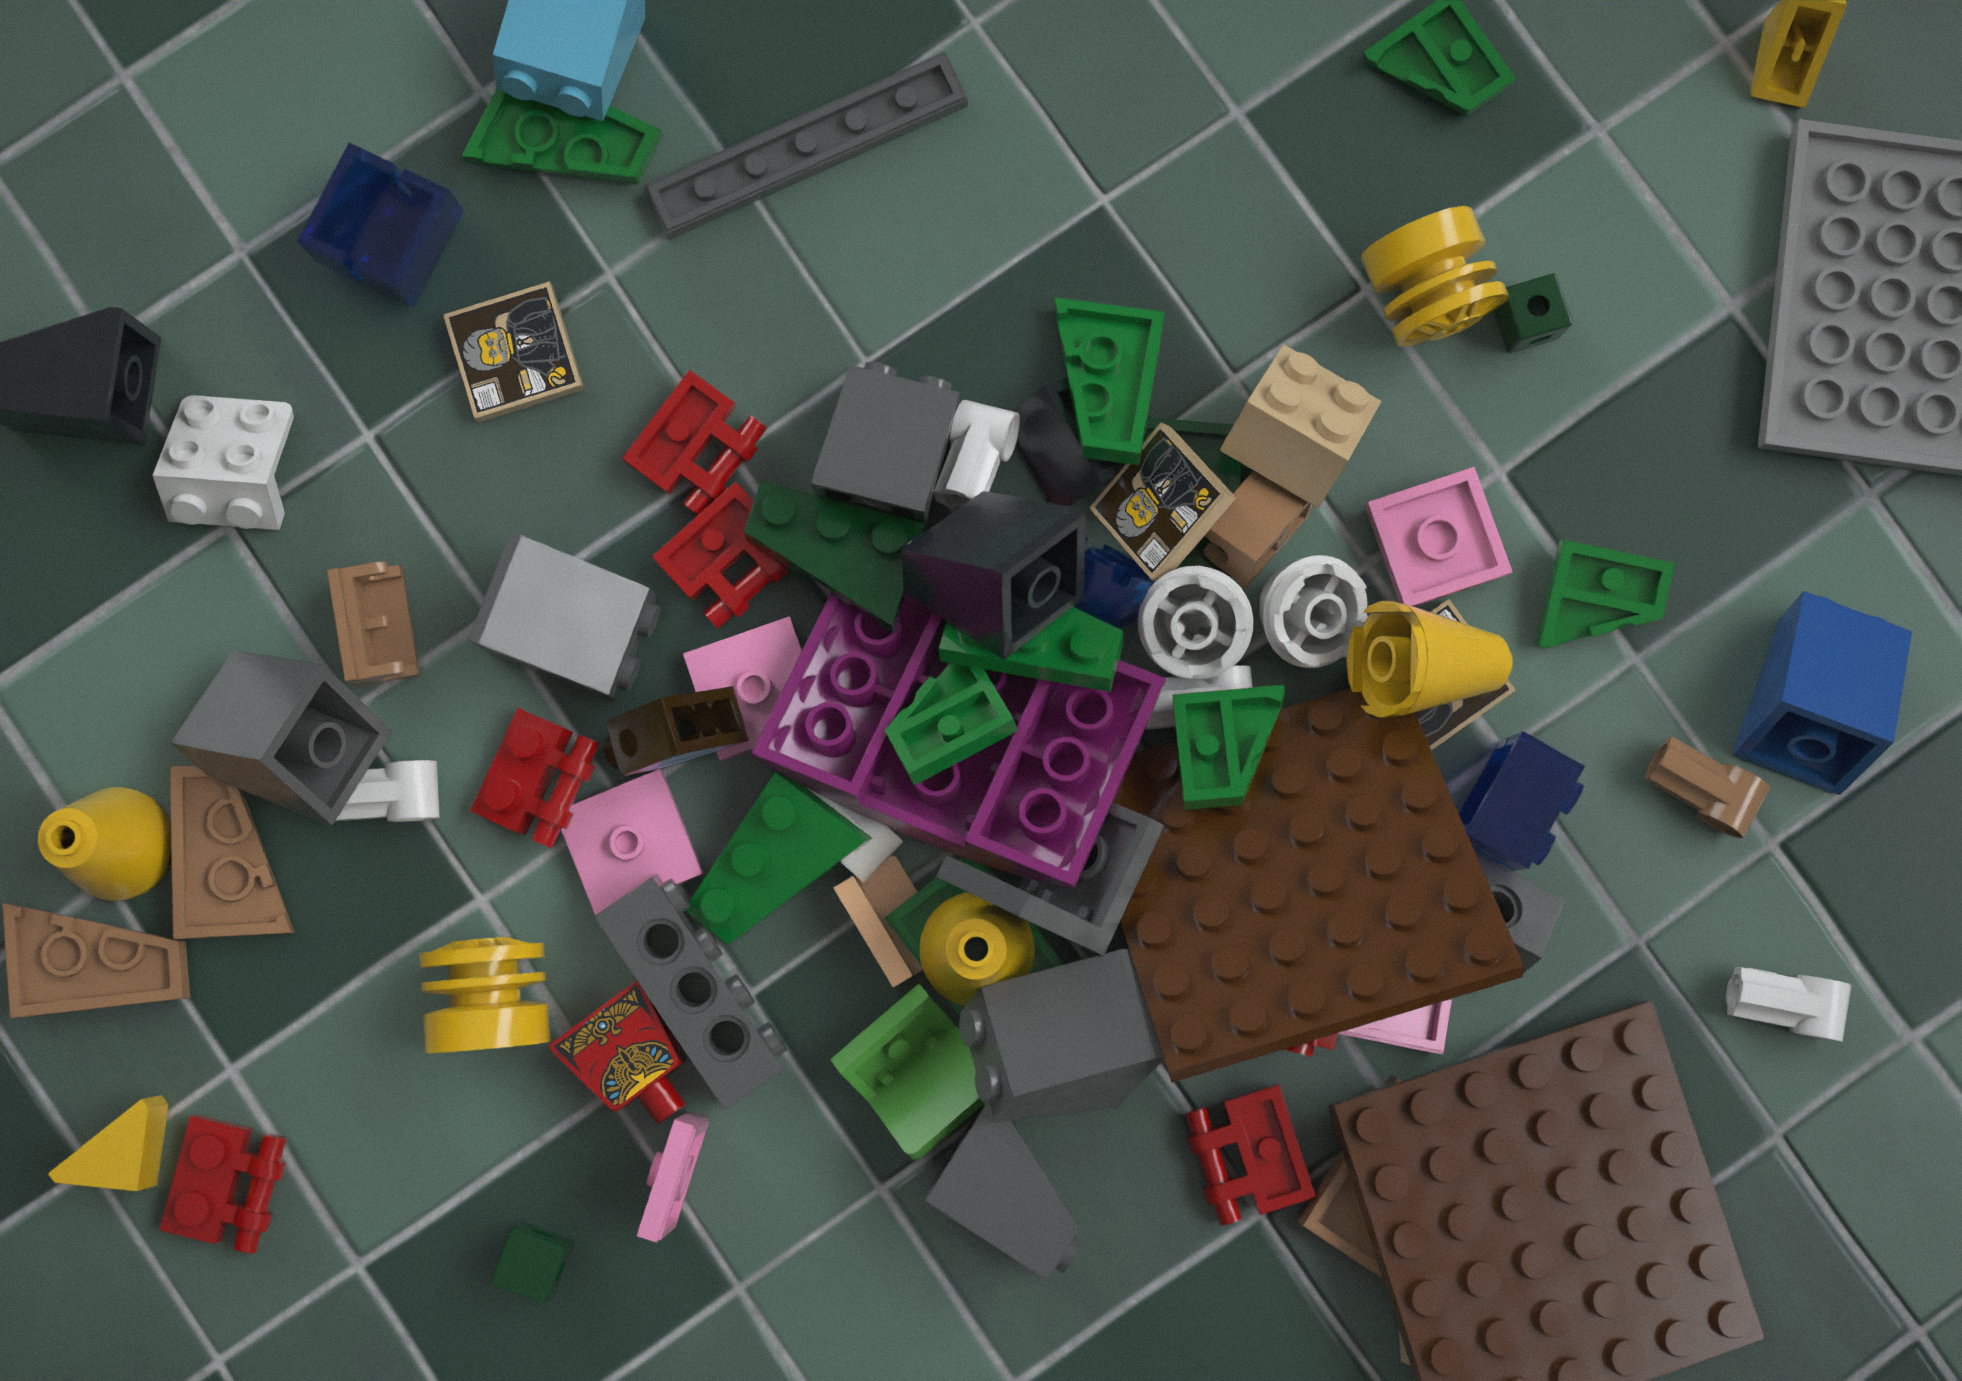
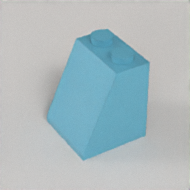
[493,0,645,121]

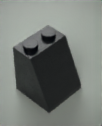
[0,307,162,445]
[901,491,1086,660]

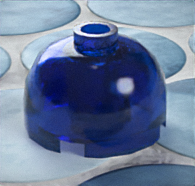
[1074,537,1155,629]

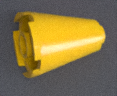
[1346,601,1513,718]
[38,787,172,901]
[919,892,1035,1006]

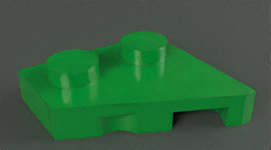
[1363,0,1516,117]
[1535,540,1676,648]
[885,663,1018,785]

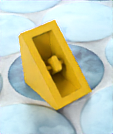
[1750,0,1847,108]
[48,1095,169,1191]

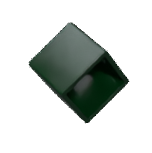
[1493,273,1573,354]
[490,1221,574,1303]

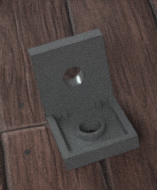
[936,803,1164,956]

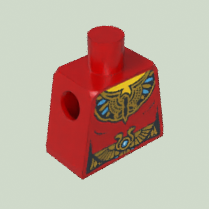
[548,980,687,1125]

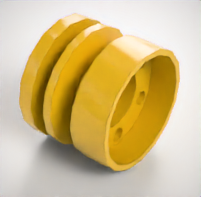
[1361,206,1509,347]
[419,937,550,1054]

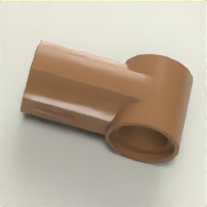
[1644,736,1771,839]

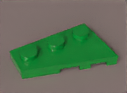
[462,89,663,184]
[1054,297,1165,465]
[938,607,1123,692]
[685,772,873,944]

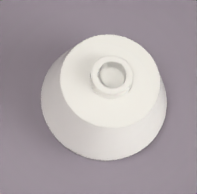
[1258,555,1368,668]
[1138,566,1253,680]

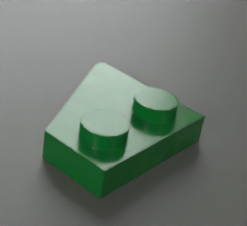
[1172,685,1285,810]

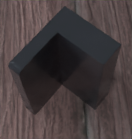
[1013,378,1126,507]

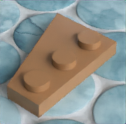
[2,903,190,1018]

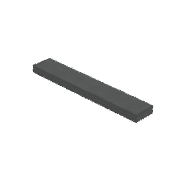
[644,52,968,240]

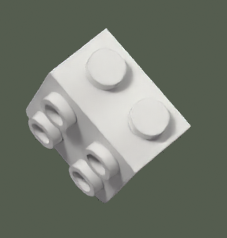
[153,395,294,530]

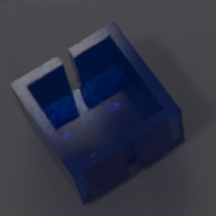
[297,142,464,308]
[1458,731,1585,872]

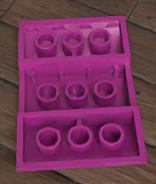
[751,592,1166,889]

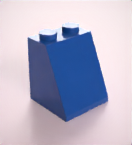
[1733,591,1912,795]

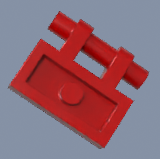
[622,369,767,516]
[652,481,788,629]
[470,707,600,848]
[1184,1083,1316,1226]
[159,1115,287,1254]

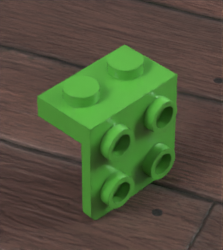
[830,984,985,1160]

